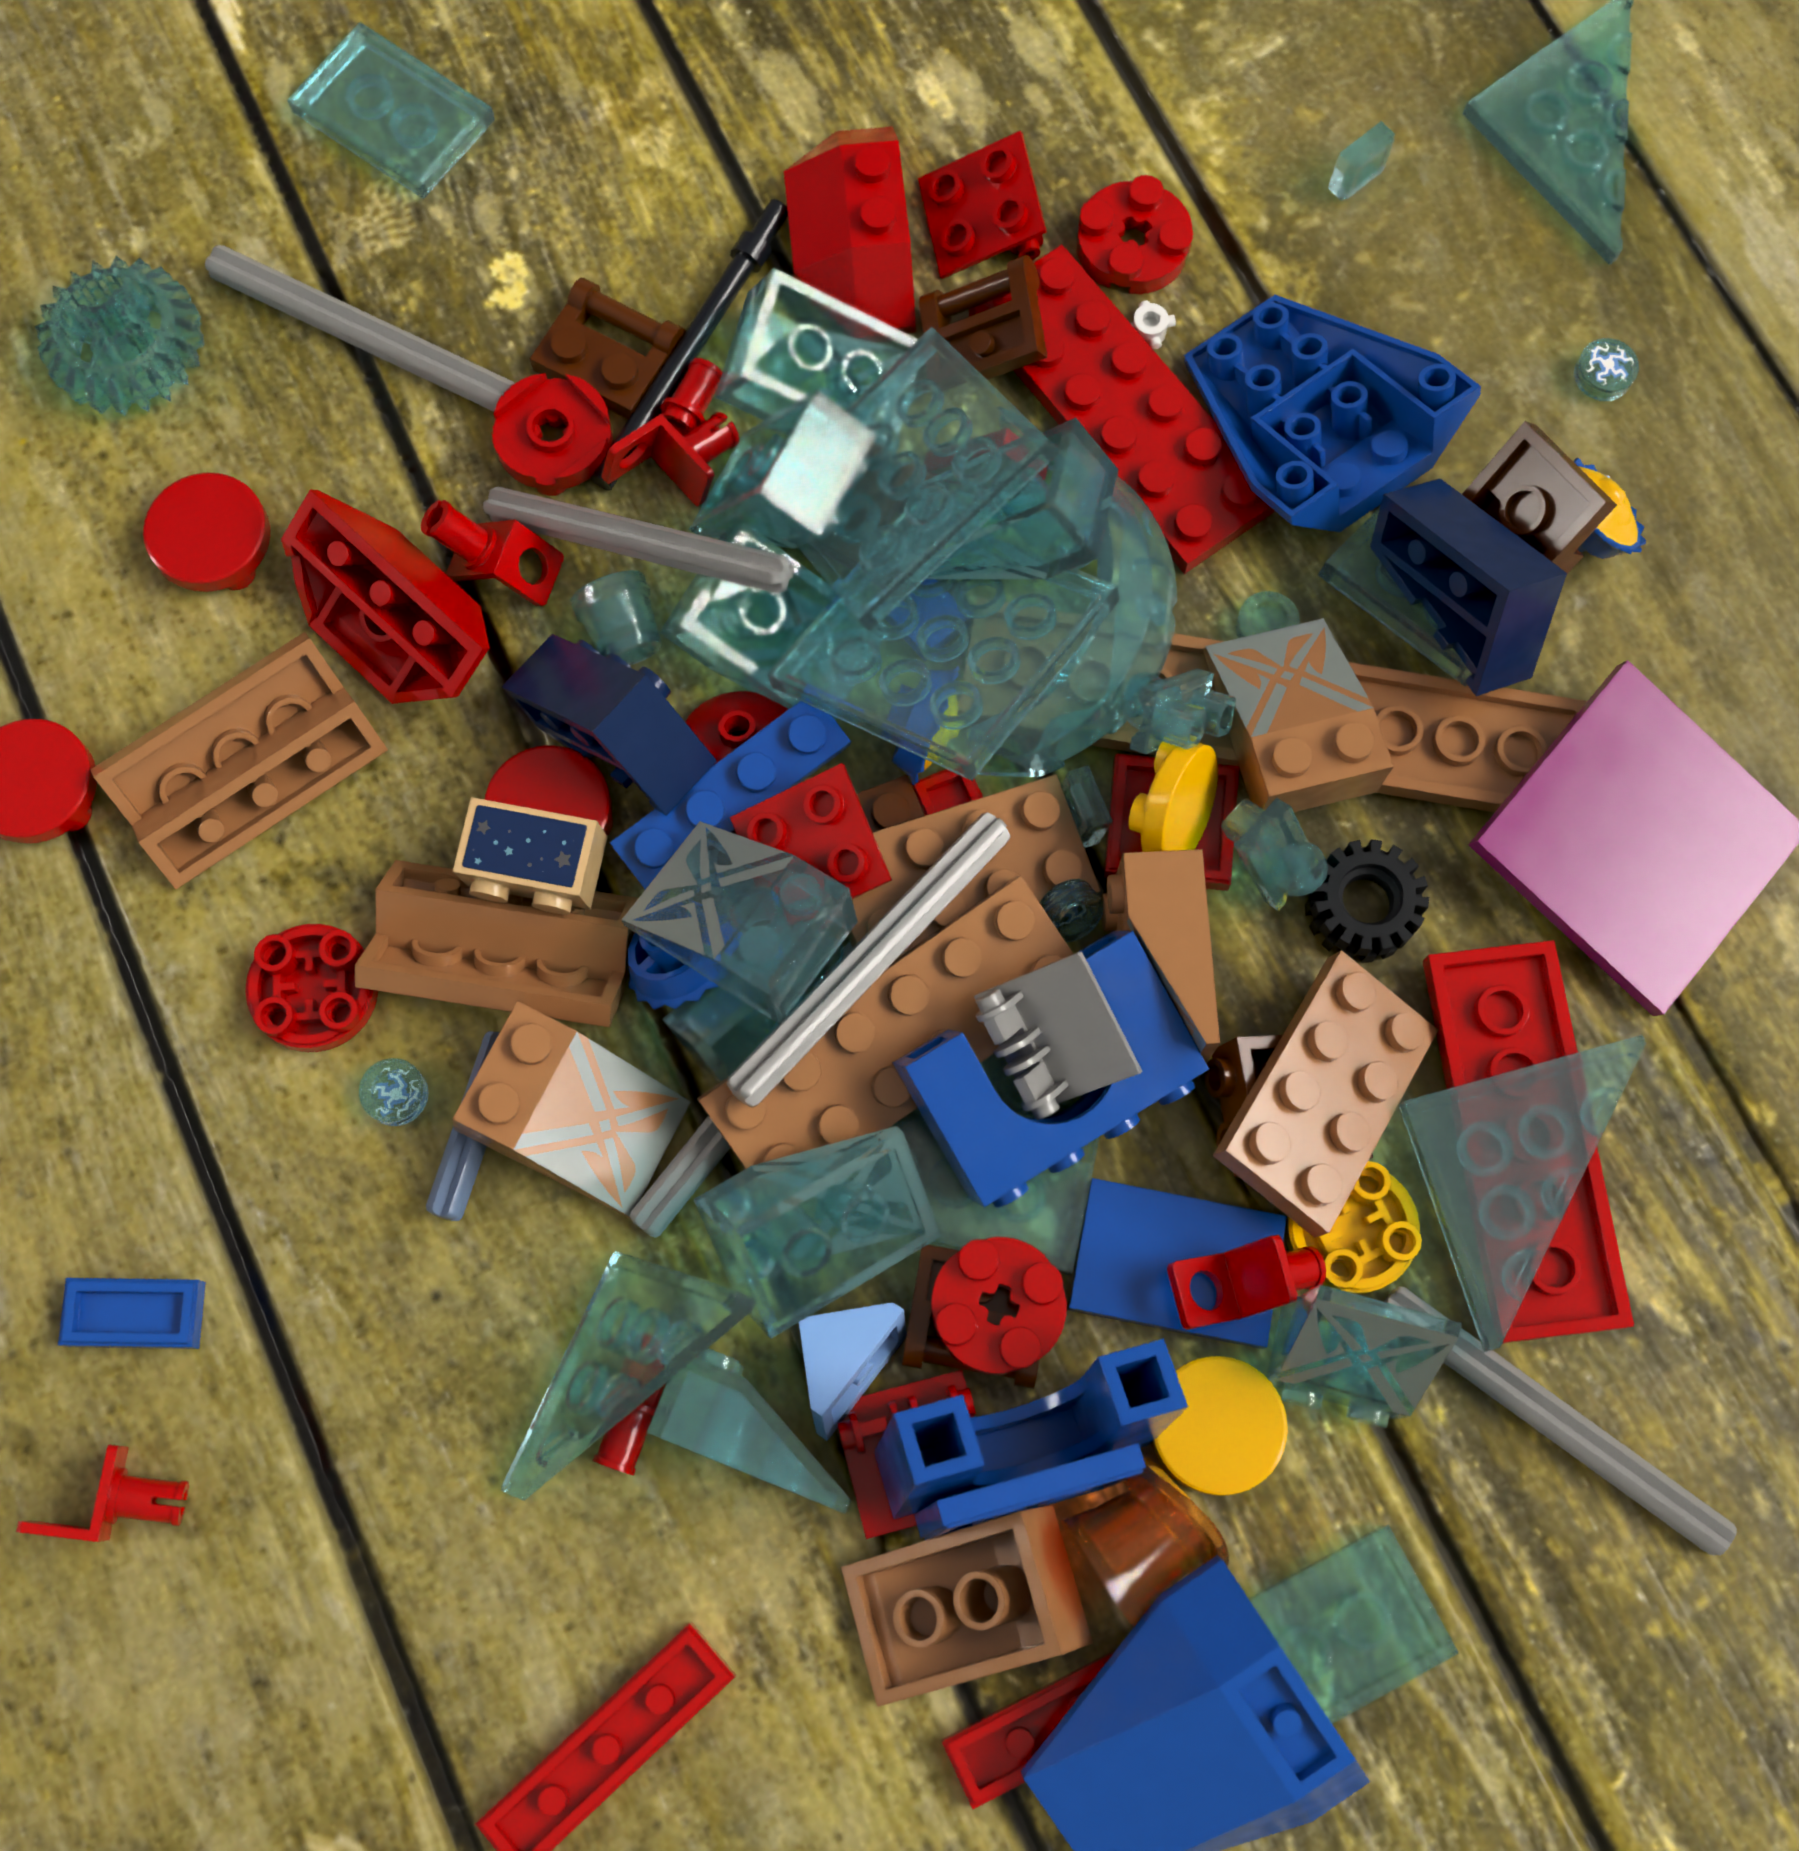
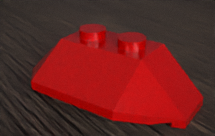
[784,126,916,336]
[281,489,490,704]

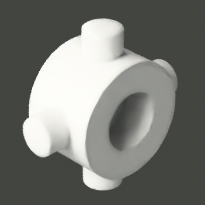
[1131,300,1176,350]

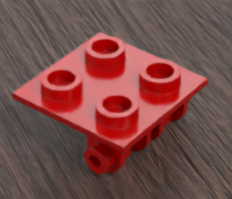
[918,130,1047,279]
[730,763,892,934]
[837,1370,976,1539]

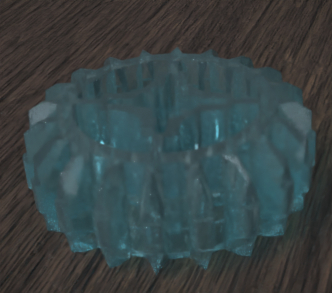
[35,255,205,416]

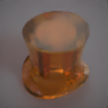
[1061,1456,1229,1627]

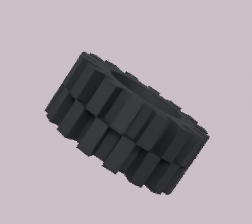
[1304,839,1429,963]

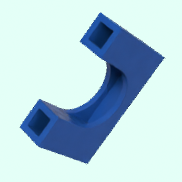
[892,931,1209,1208]
[874,1339,1188,1519]

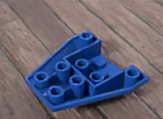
[1184,295,1481,532]
[1021,1554,1370,1851]

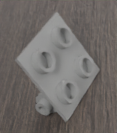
[974,951,1142,1120]

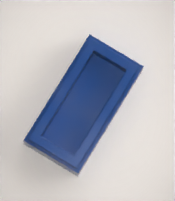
[58,1278,206,1349]

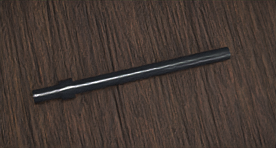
[591,199,788,491]

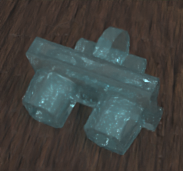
[1121,668,1236,754]
[1221,798,1328,911]

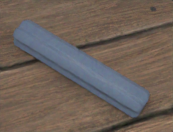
[426,1031,500,1221]

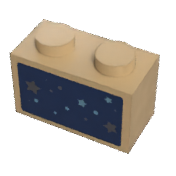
[452,797,608,915]

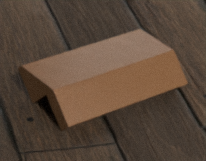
[90,632,388,889]
[355,860,639,1027]

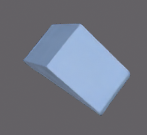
[798,1302,907,1441]

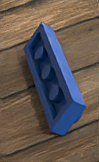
[610,692,851,889]

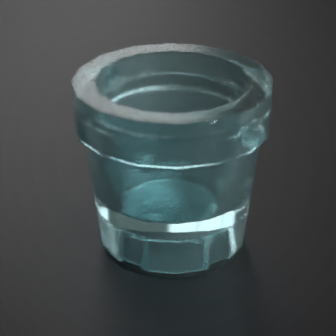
[570,570,662,666]

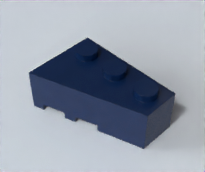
[1370,478,1567,696]
[502,634,717,816]

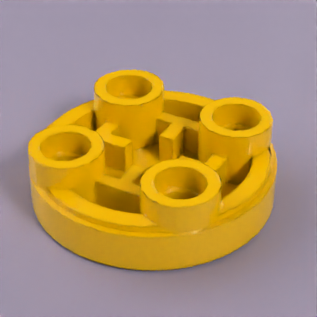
[1128,737,1218,852]
[1285,1161,1422,1295]
[1152,1356,1288,1496]

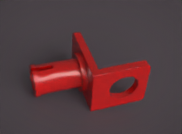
[601,412,739,506]
[421,499,564,606]
[1167,1235,1326,1330]
[16,1444,189,1542]

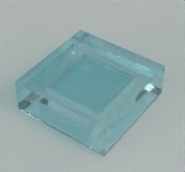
[1328,121,1395,201]
[1061,765,1113,848]

